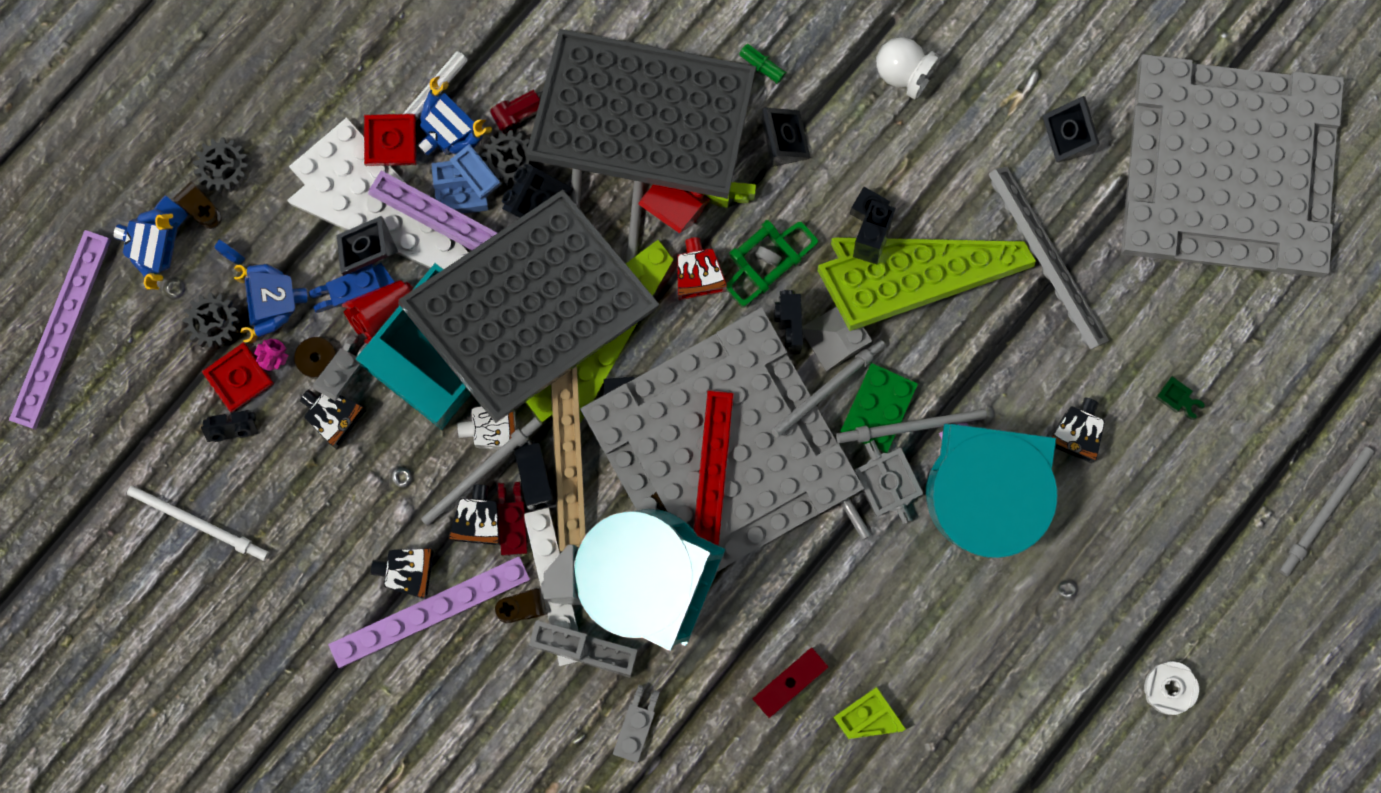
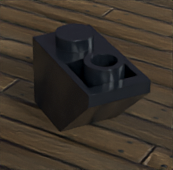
[853,200,896,265]

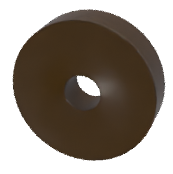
[294,337,336,379]

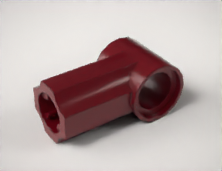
[490,89,540,134]

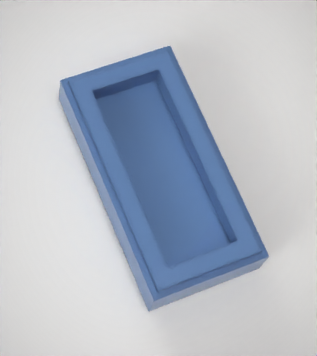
[450,144,502,200]

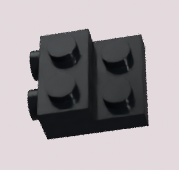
[502,164,573,218]
[774,290,803,354]

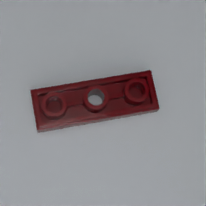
[752,647,829,718]

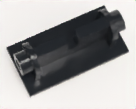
[201,410,259,442]

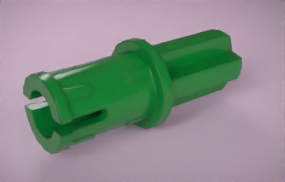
[739,44,787,85]

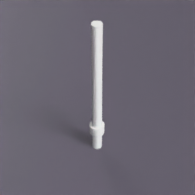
[127,485,269,561]

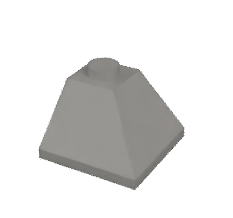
[802,307,872,372]
[541,545,582,605]

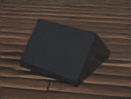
[1042,96,1100,163]
[761,107,811,167]
[336,216,398,276]

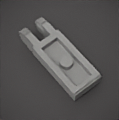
[313,335,367,401]
[613,685,660,763]

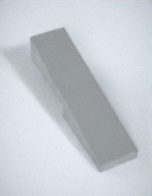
[529,620,638,678]

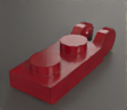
[498,482,528,556]

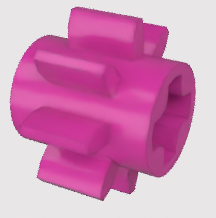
[254,339,289,371]

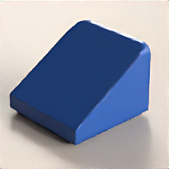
[154,195,188,228]

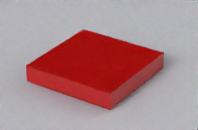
[364,114,416,166]
[202,342,274,413]

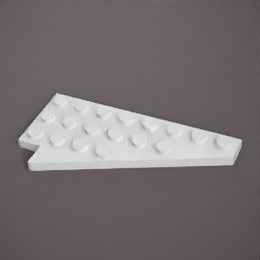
[287,118,469,269]

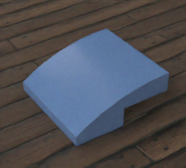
[431,161,488,214]

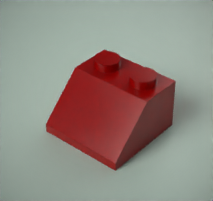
[638,184,710,234]

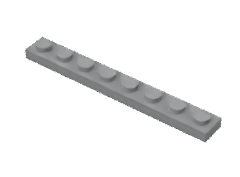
[988,167,1109,350]

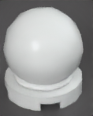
[876,37,941,99]

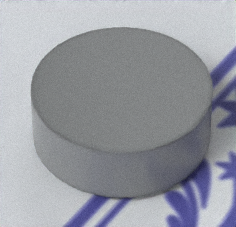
[756,246,782,267]

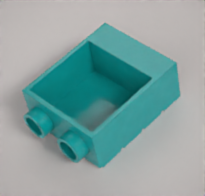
[356,263,471,430]

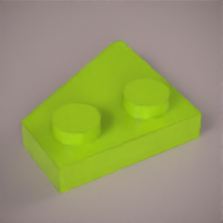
[833,687,906,739]

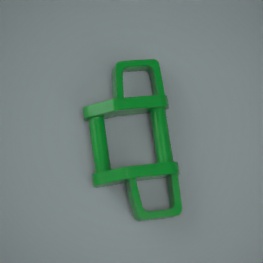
[726,220,818,308]

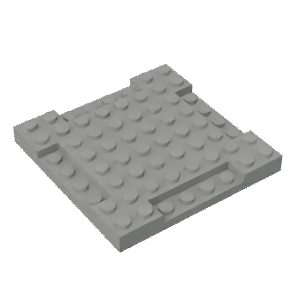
[1121,54,1344,278]
[580,307,864,571]

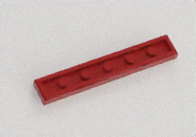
[694,391,734,546]

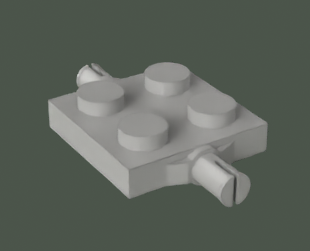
[854,440,923,524]

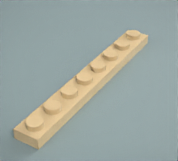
[551,366,586,551]

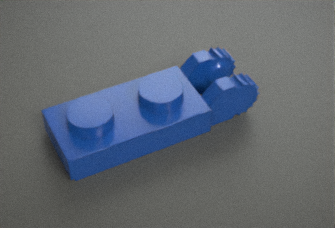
[308,264,382,313]

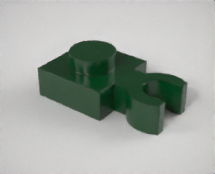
[1155,376,1205,420]

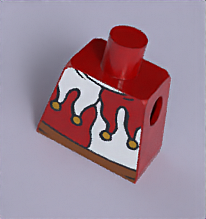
[678,237,726,300]

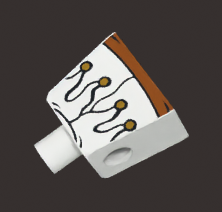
[458,406,518,451]

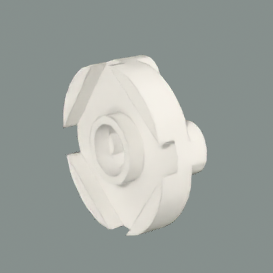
[1144,662,1199,715]

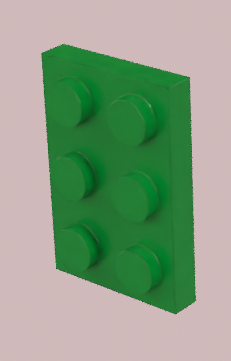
[840,363,918,453]

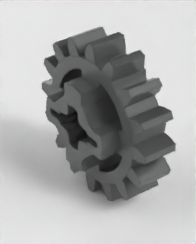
[481,130,536,186]
[193,137,250,193]
[182,292,240,349]

